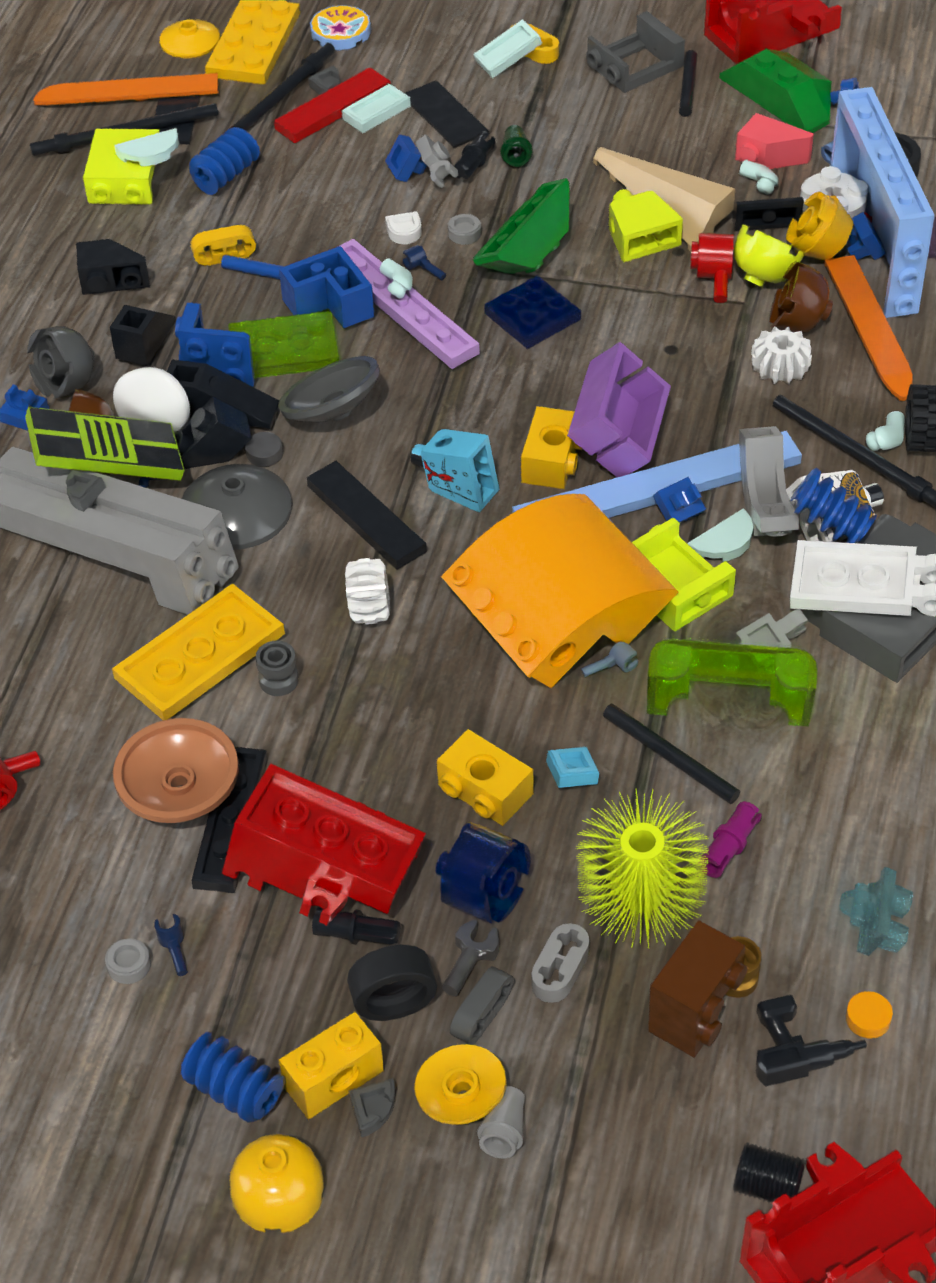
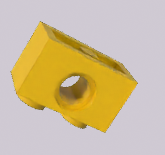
[521,406,582,489]
[437,729,534,826]
[279,1012,384,1120]

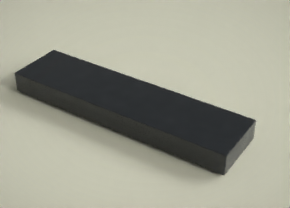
[306,461,427,570]
[191,747,268,893]

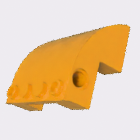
[441,494,679,688]

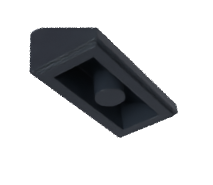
[732,197,804,231]

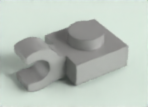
[416,134,458,188]
[735,609,808,669]

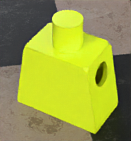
[609,189,683,262]

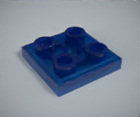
[484,275,581,349]

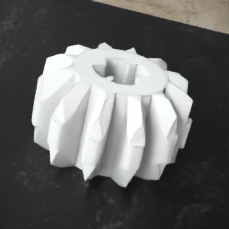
[751,326,812,385]
[345,558,390,625]

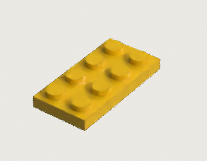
[205,0,300,85]
[112,583,285,720]

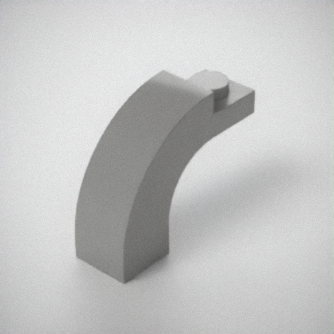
[739,426,799,536]

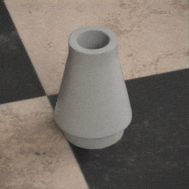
[477,1086,525,1158]

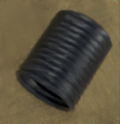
[733,1142,806,1203]

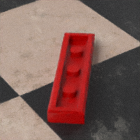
[274,67,391,143]

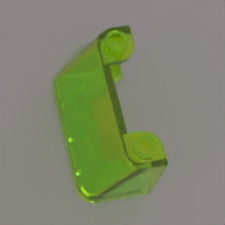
[647,636,817,727]

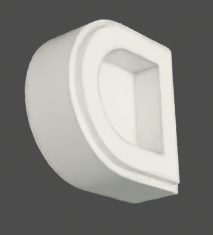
[385,211,422,244]

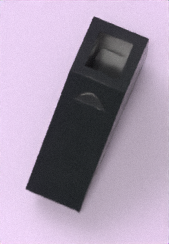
[167,359,279,429]

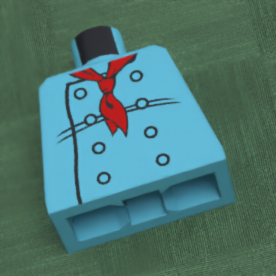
[411,429,500,512]

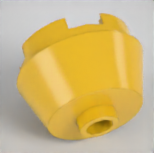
[786,191,853,260]

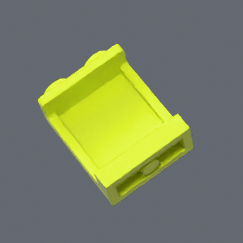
[83,129,162,204]
[632,518,736,632]

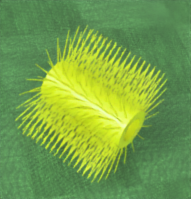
[576,790,709,948]

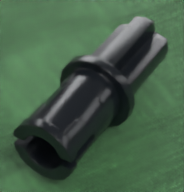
[454,131,496,179]
[312,907,401,945]

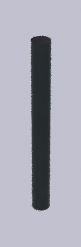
[603,703,740,804]

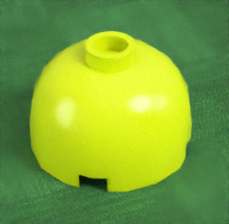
[734,224,805,287]

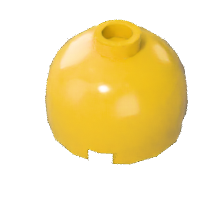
[230,1134,324,1233]

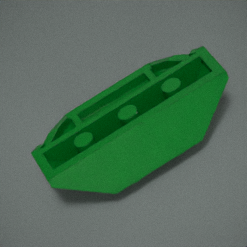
[719,49,832,133]
[473,178,570,274]

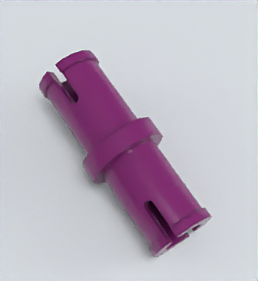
[698,801,762,878]

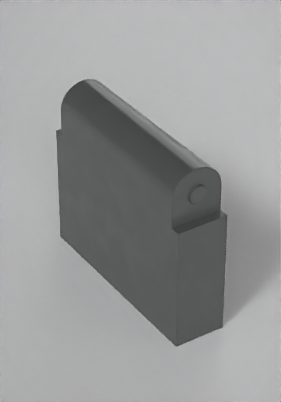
[800,514,936,683]

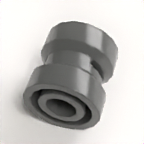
[256,641,298,696]

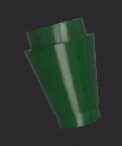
[500,125,533,167]

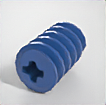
[189,127,260,195]
[790,468,877,543]
[181,1032,286,1123]

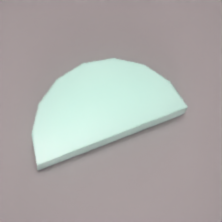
[114,128,179,166]
[687,508,754,562]

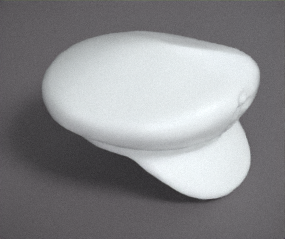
[113,367,190,433]

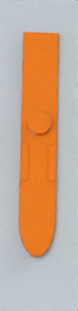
[33,73,218,105]
[824,255,913,401]

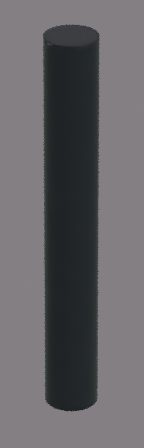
[679,50,698,117]

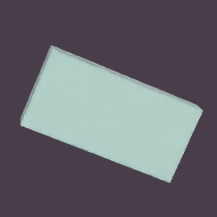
[473,19,542,78]
[342,84,410,133]

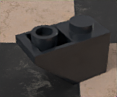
[76,239,150,295]
[110,305,176,366]
[174,397,252,469]

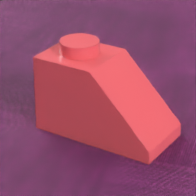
[735,113,814,169]

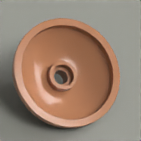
[113,718,239,823]

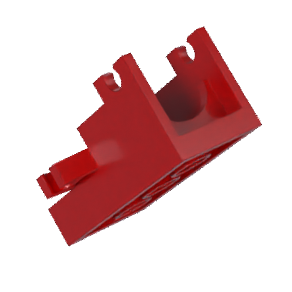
[704,0,842,64]
[222,763,426,925]
[740,1141,936,1283]

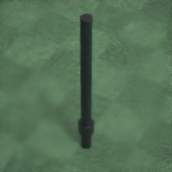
[229,43,335,131]
[29,103,219,156]
[773,395,936,508]

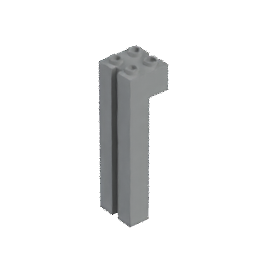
[0,447,239,615]

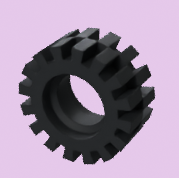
[905,384,936,452]

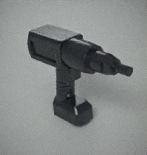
[755,995,867,1087]

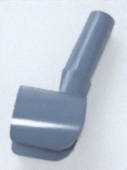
[581,642,638,677]

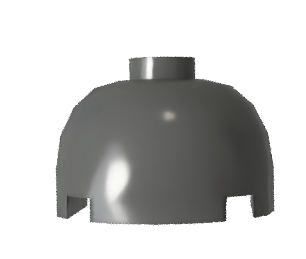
[27,326,95,398]

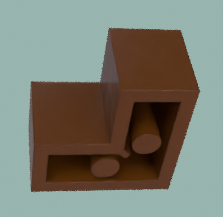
[648,920,748,1058]

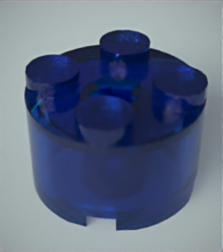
[435,822,531,923]

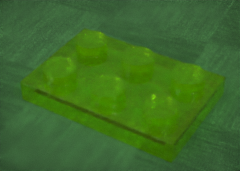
[228,311,339,378]

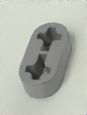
[531,923,590,1003]

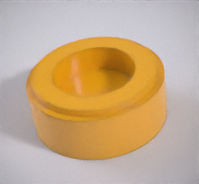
[846,991,893,1038]

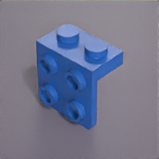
[175,303,255,387]

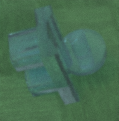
[839,867,913,956]

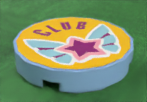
[310,5,371,50]

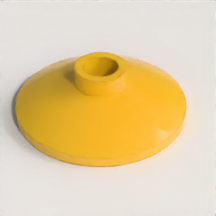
[159,19,220,58]
[415,1044,506,1125]

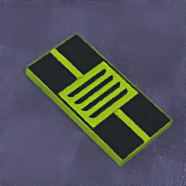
[25,407,185,480]

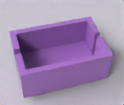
[567,342,671,477]

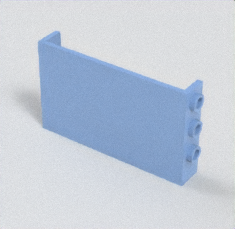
[830,87,935,318]

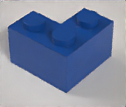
[279,246,374,328]

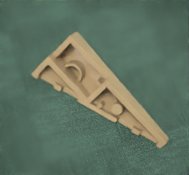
[593,147,735,251]

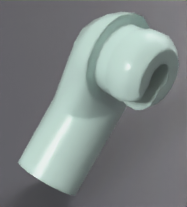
[739,159,779,195]
[380,258,413,299]
[866,411,905,451]

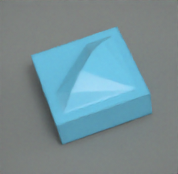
[546,747,599,788]

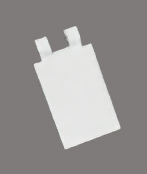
[790,540,936,616]

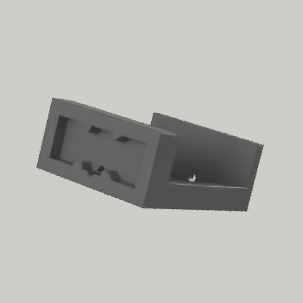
[586,11,685,93]

